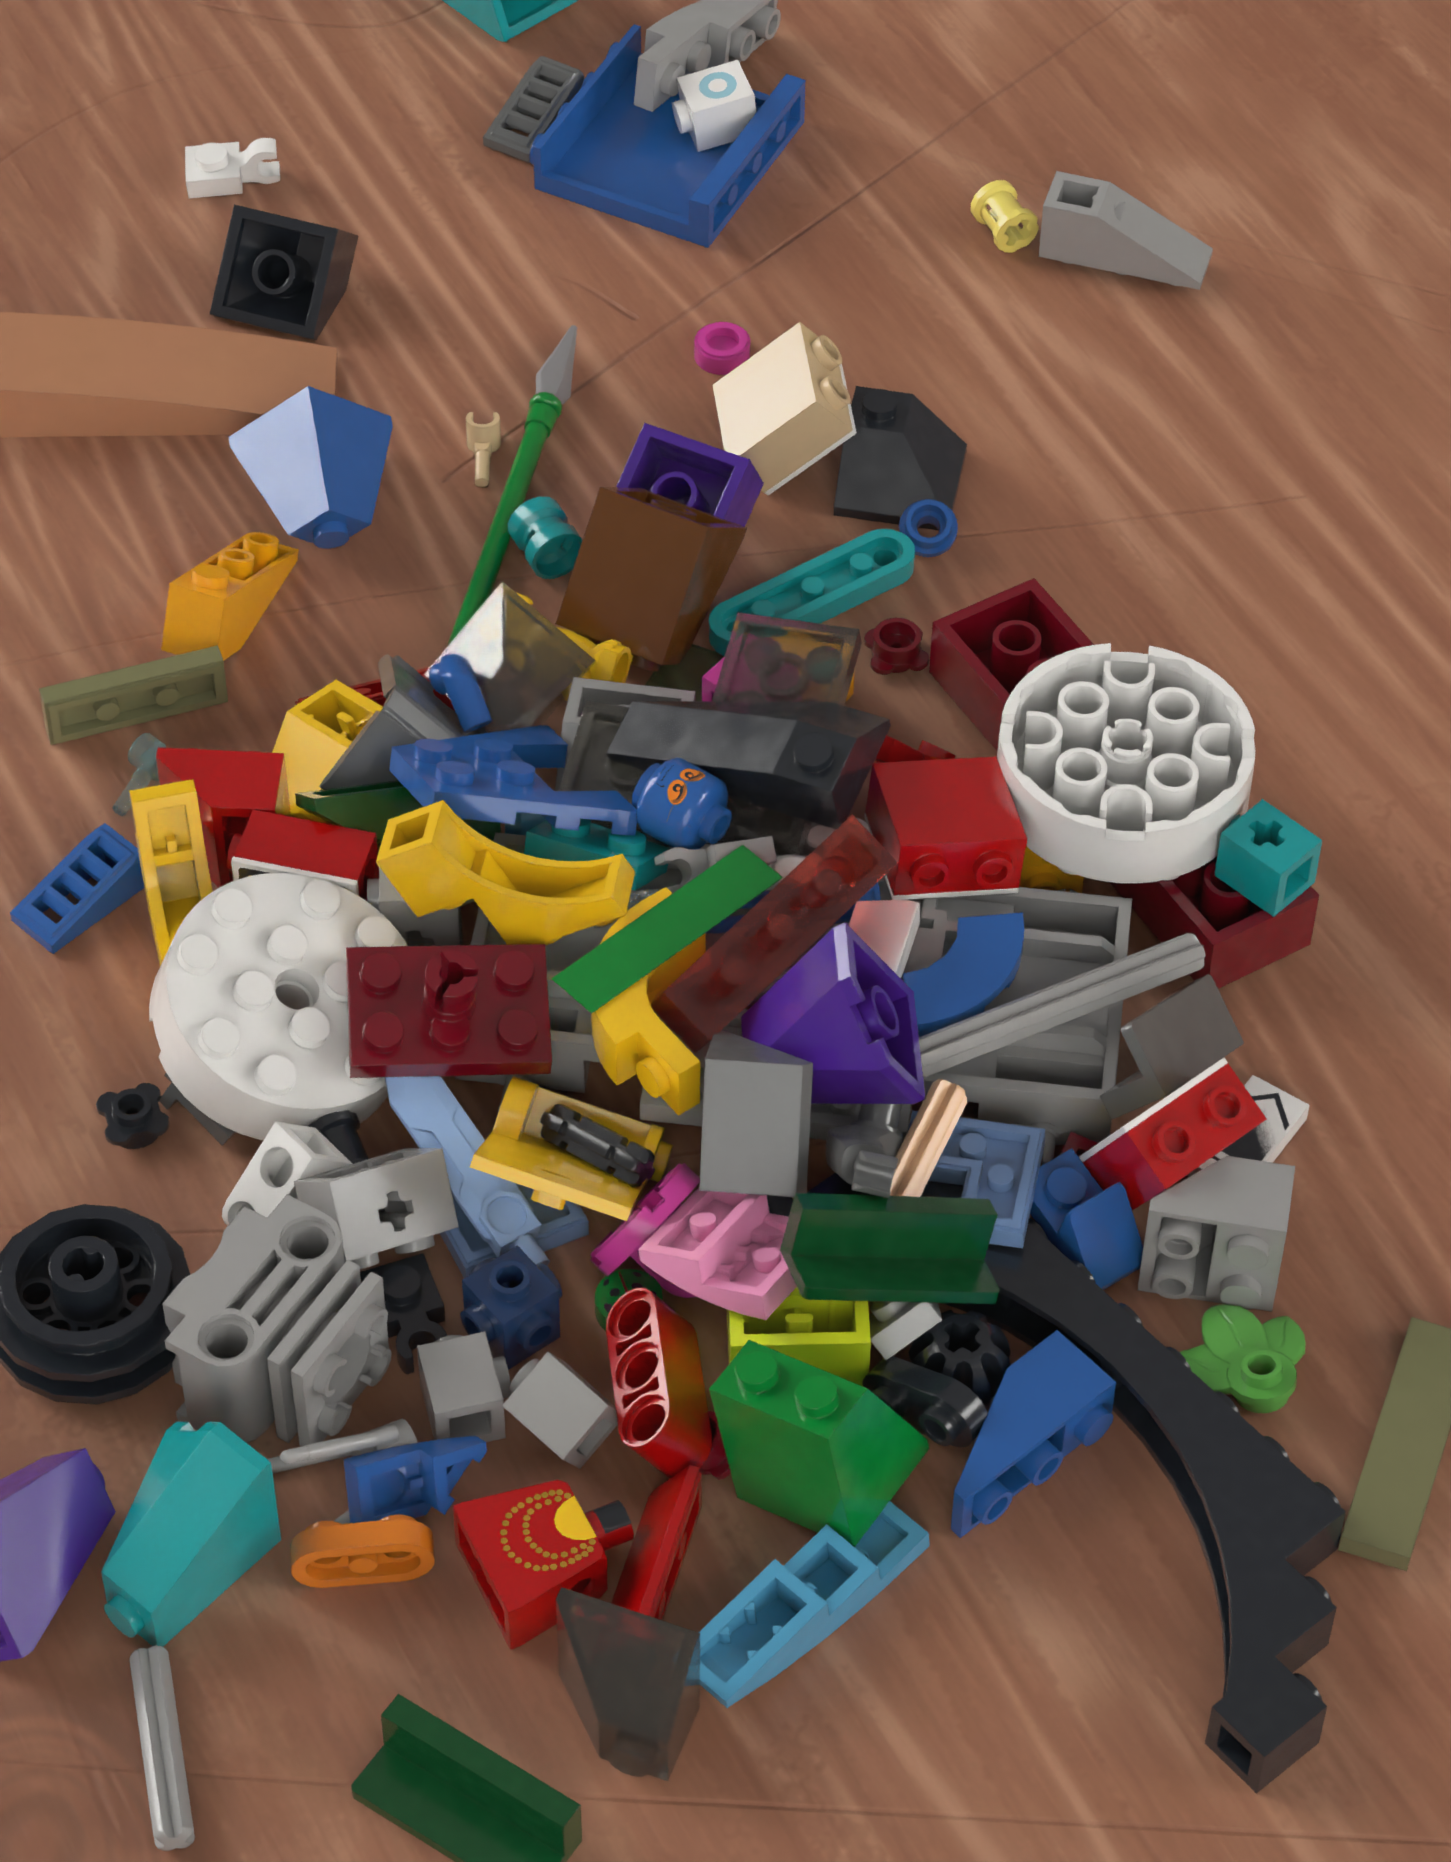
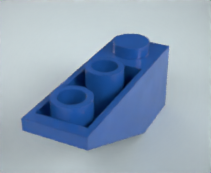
[951,1330,1116,1538]

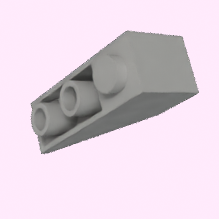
[1039,171,1213,290]

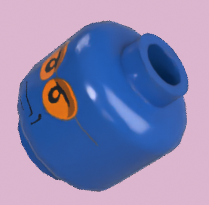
[632,757,732,850]

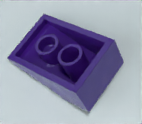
[616,422,764,527]

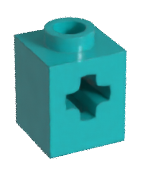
[1215,799,1322,917]

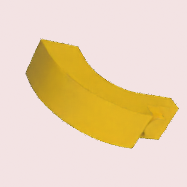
[129,779,213,966]
[591,887,706,1116]

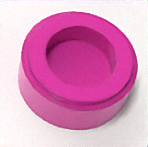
[694,322,751,375]

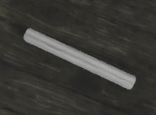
[919,933,1206,1078]

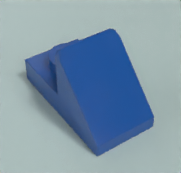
[1030,1148,1143,1290]

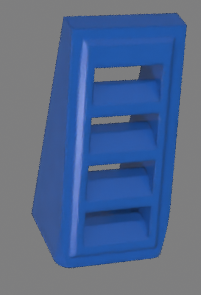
[10,823,145,954]

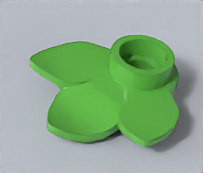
[1180,1304,1306,1413]

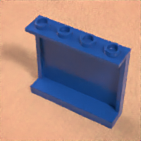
[529,24,806,248]

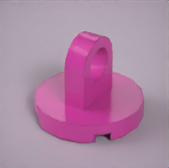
[590,1163,700,1298]

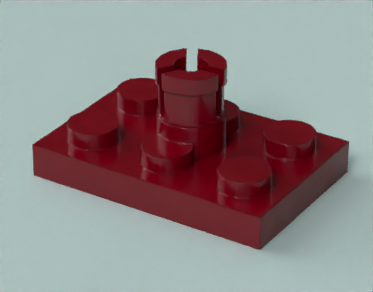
[346,944,552,1078]

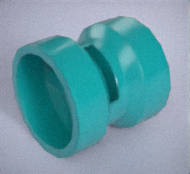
[508,497,582,579]

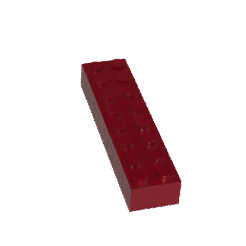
[929,578,1319,989]

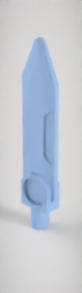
[385,1076,550,1266]

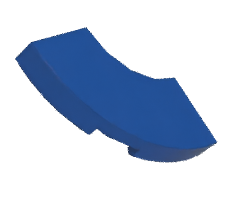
[902,912,1024,1037]

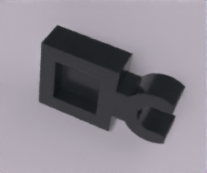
[360,1254,447,1374]

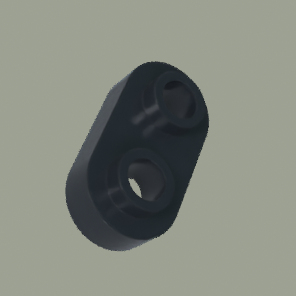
[862,1356,988,1448]

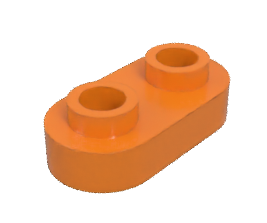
[290,1515,435,1588]

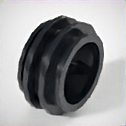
[0,1204,190,1405]

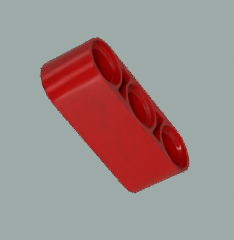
[606,1288,712,1478]

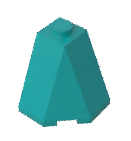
[101,1422,281,1647]

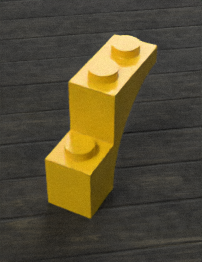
[376,800,635,945]

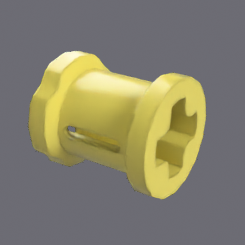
[970,180,1039,253]

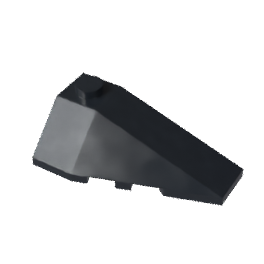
[607,701,891,831]

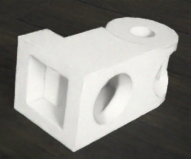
[222,1121,352,1226]

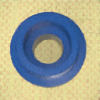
[899,499,958,557]

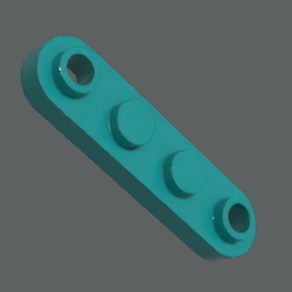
[709,529,915,656]

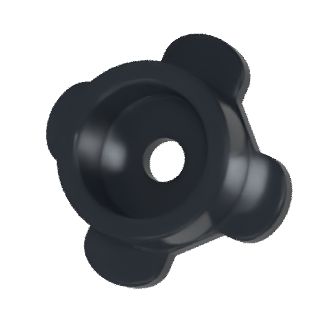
[96,1083,170,1149]

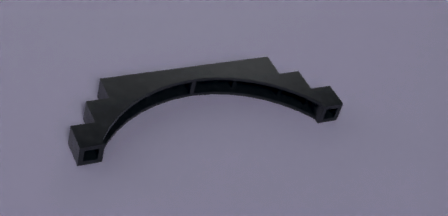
[767,1173,1346,1794]

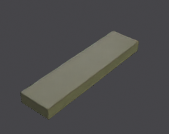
[1338,1317,1451,1571]

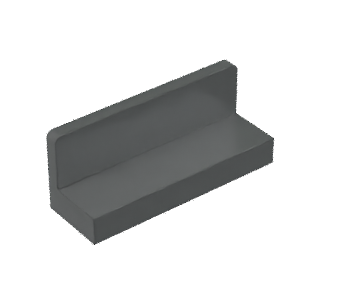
[1100,974,1244,1120]

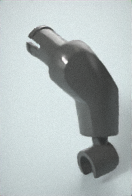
[825,1104,904,1198]

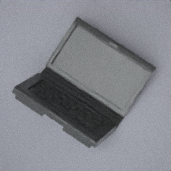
[319,654,490,789]

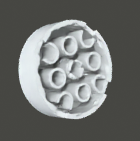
[997,643,1255,883]
[149,873,408,1140]

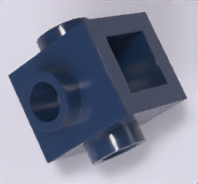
[460,1245,562,1370]

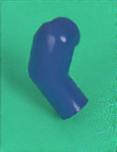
[429,654,493,733]

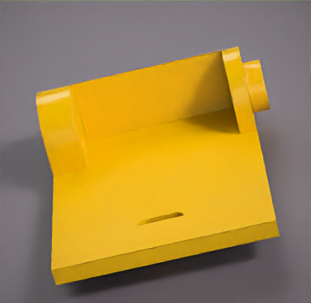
[470,1076,673,1221]

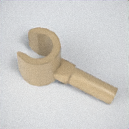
[466,412,501,487]

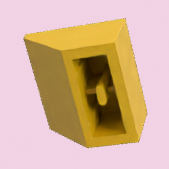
[272,679,383,825]

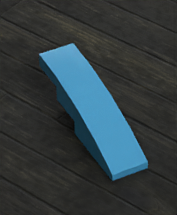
[674,1501,930,1708]

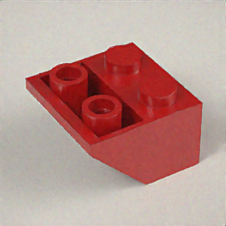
[156,747,291,888]

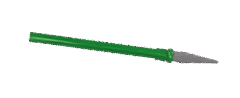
[448,325,577,656]

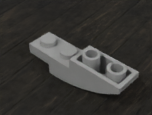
[634,0,781,112]

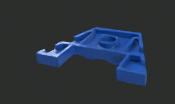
[389,725,637,835]

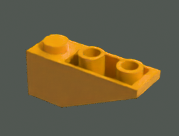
[161,532,299,661]

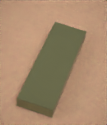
[39,645,228,745]

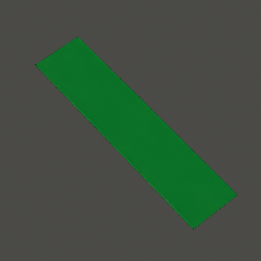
[551,845,783,1014]

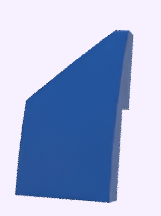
[343,1436,487,1523]

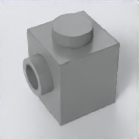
[417,1332,512,1442]
[502,1352,618,1469]

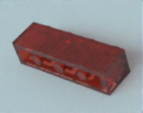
[650,814,898,1054]

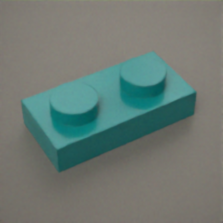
[524,819,670,891]

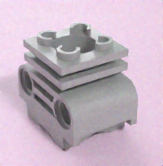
[163,1194,392,1447]

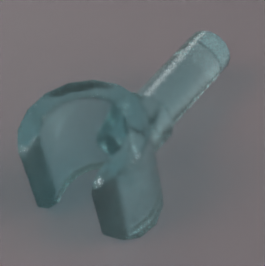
[112,733,166,816]

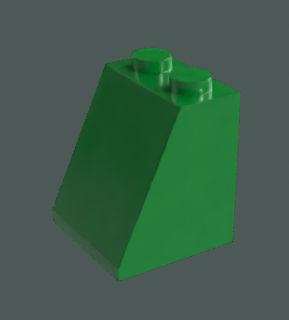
[709,1340,930,1547]

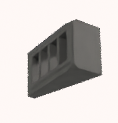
[483,56,584,163]

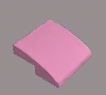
[638,1188,797,1320]

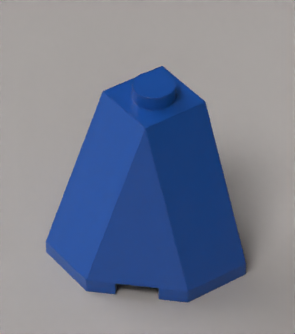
[228,386,393,549]

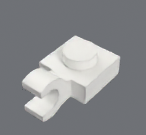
[185,138,280,199]

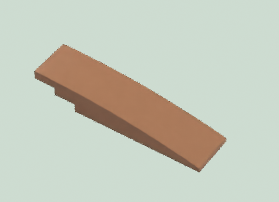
[0,312,338,438]

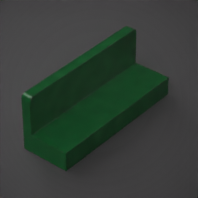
[780,1193,1000,1304]
[351,1694,582,1862]

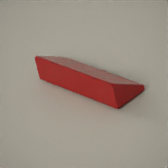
[590,1465,702,1684]

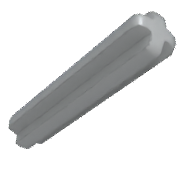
[129,1645,195,1851]

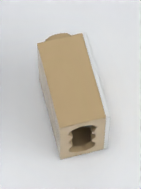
[713,322,856,496]

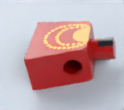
[453,1479,634,1650]

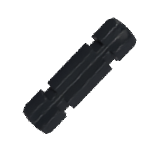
[540,1104,655,1187]

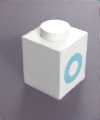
[672,60,756,152]

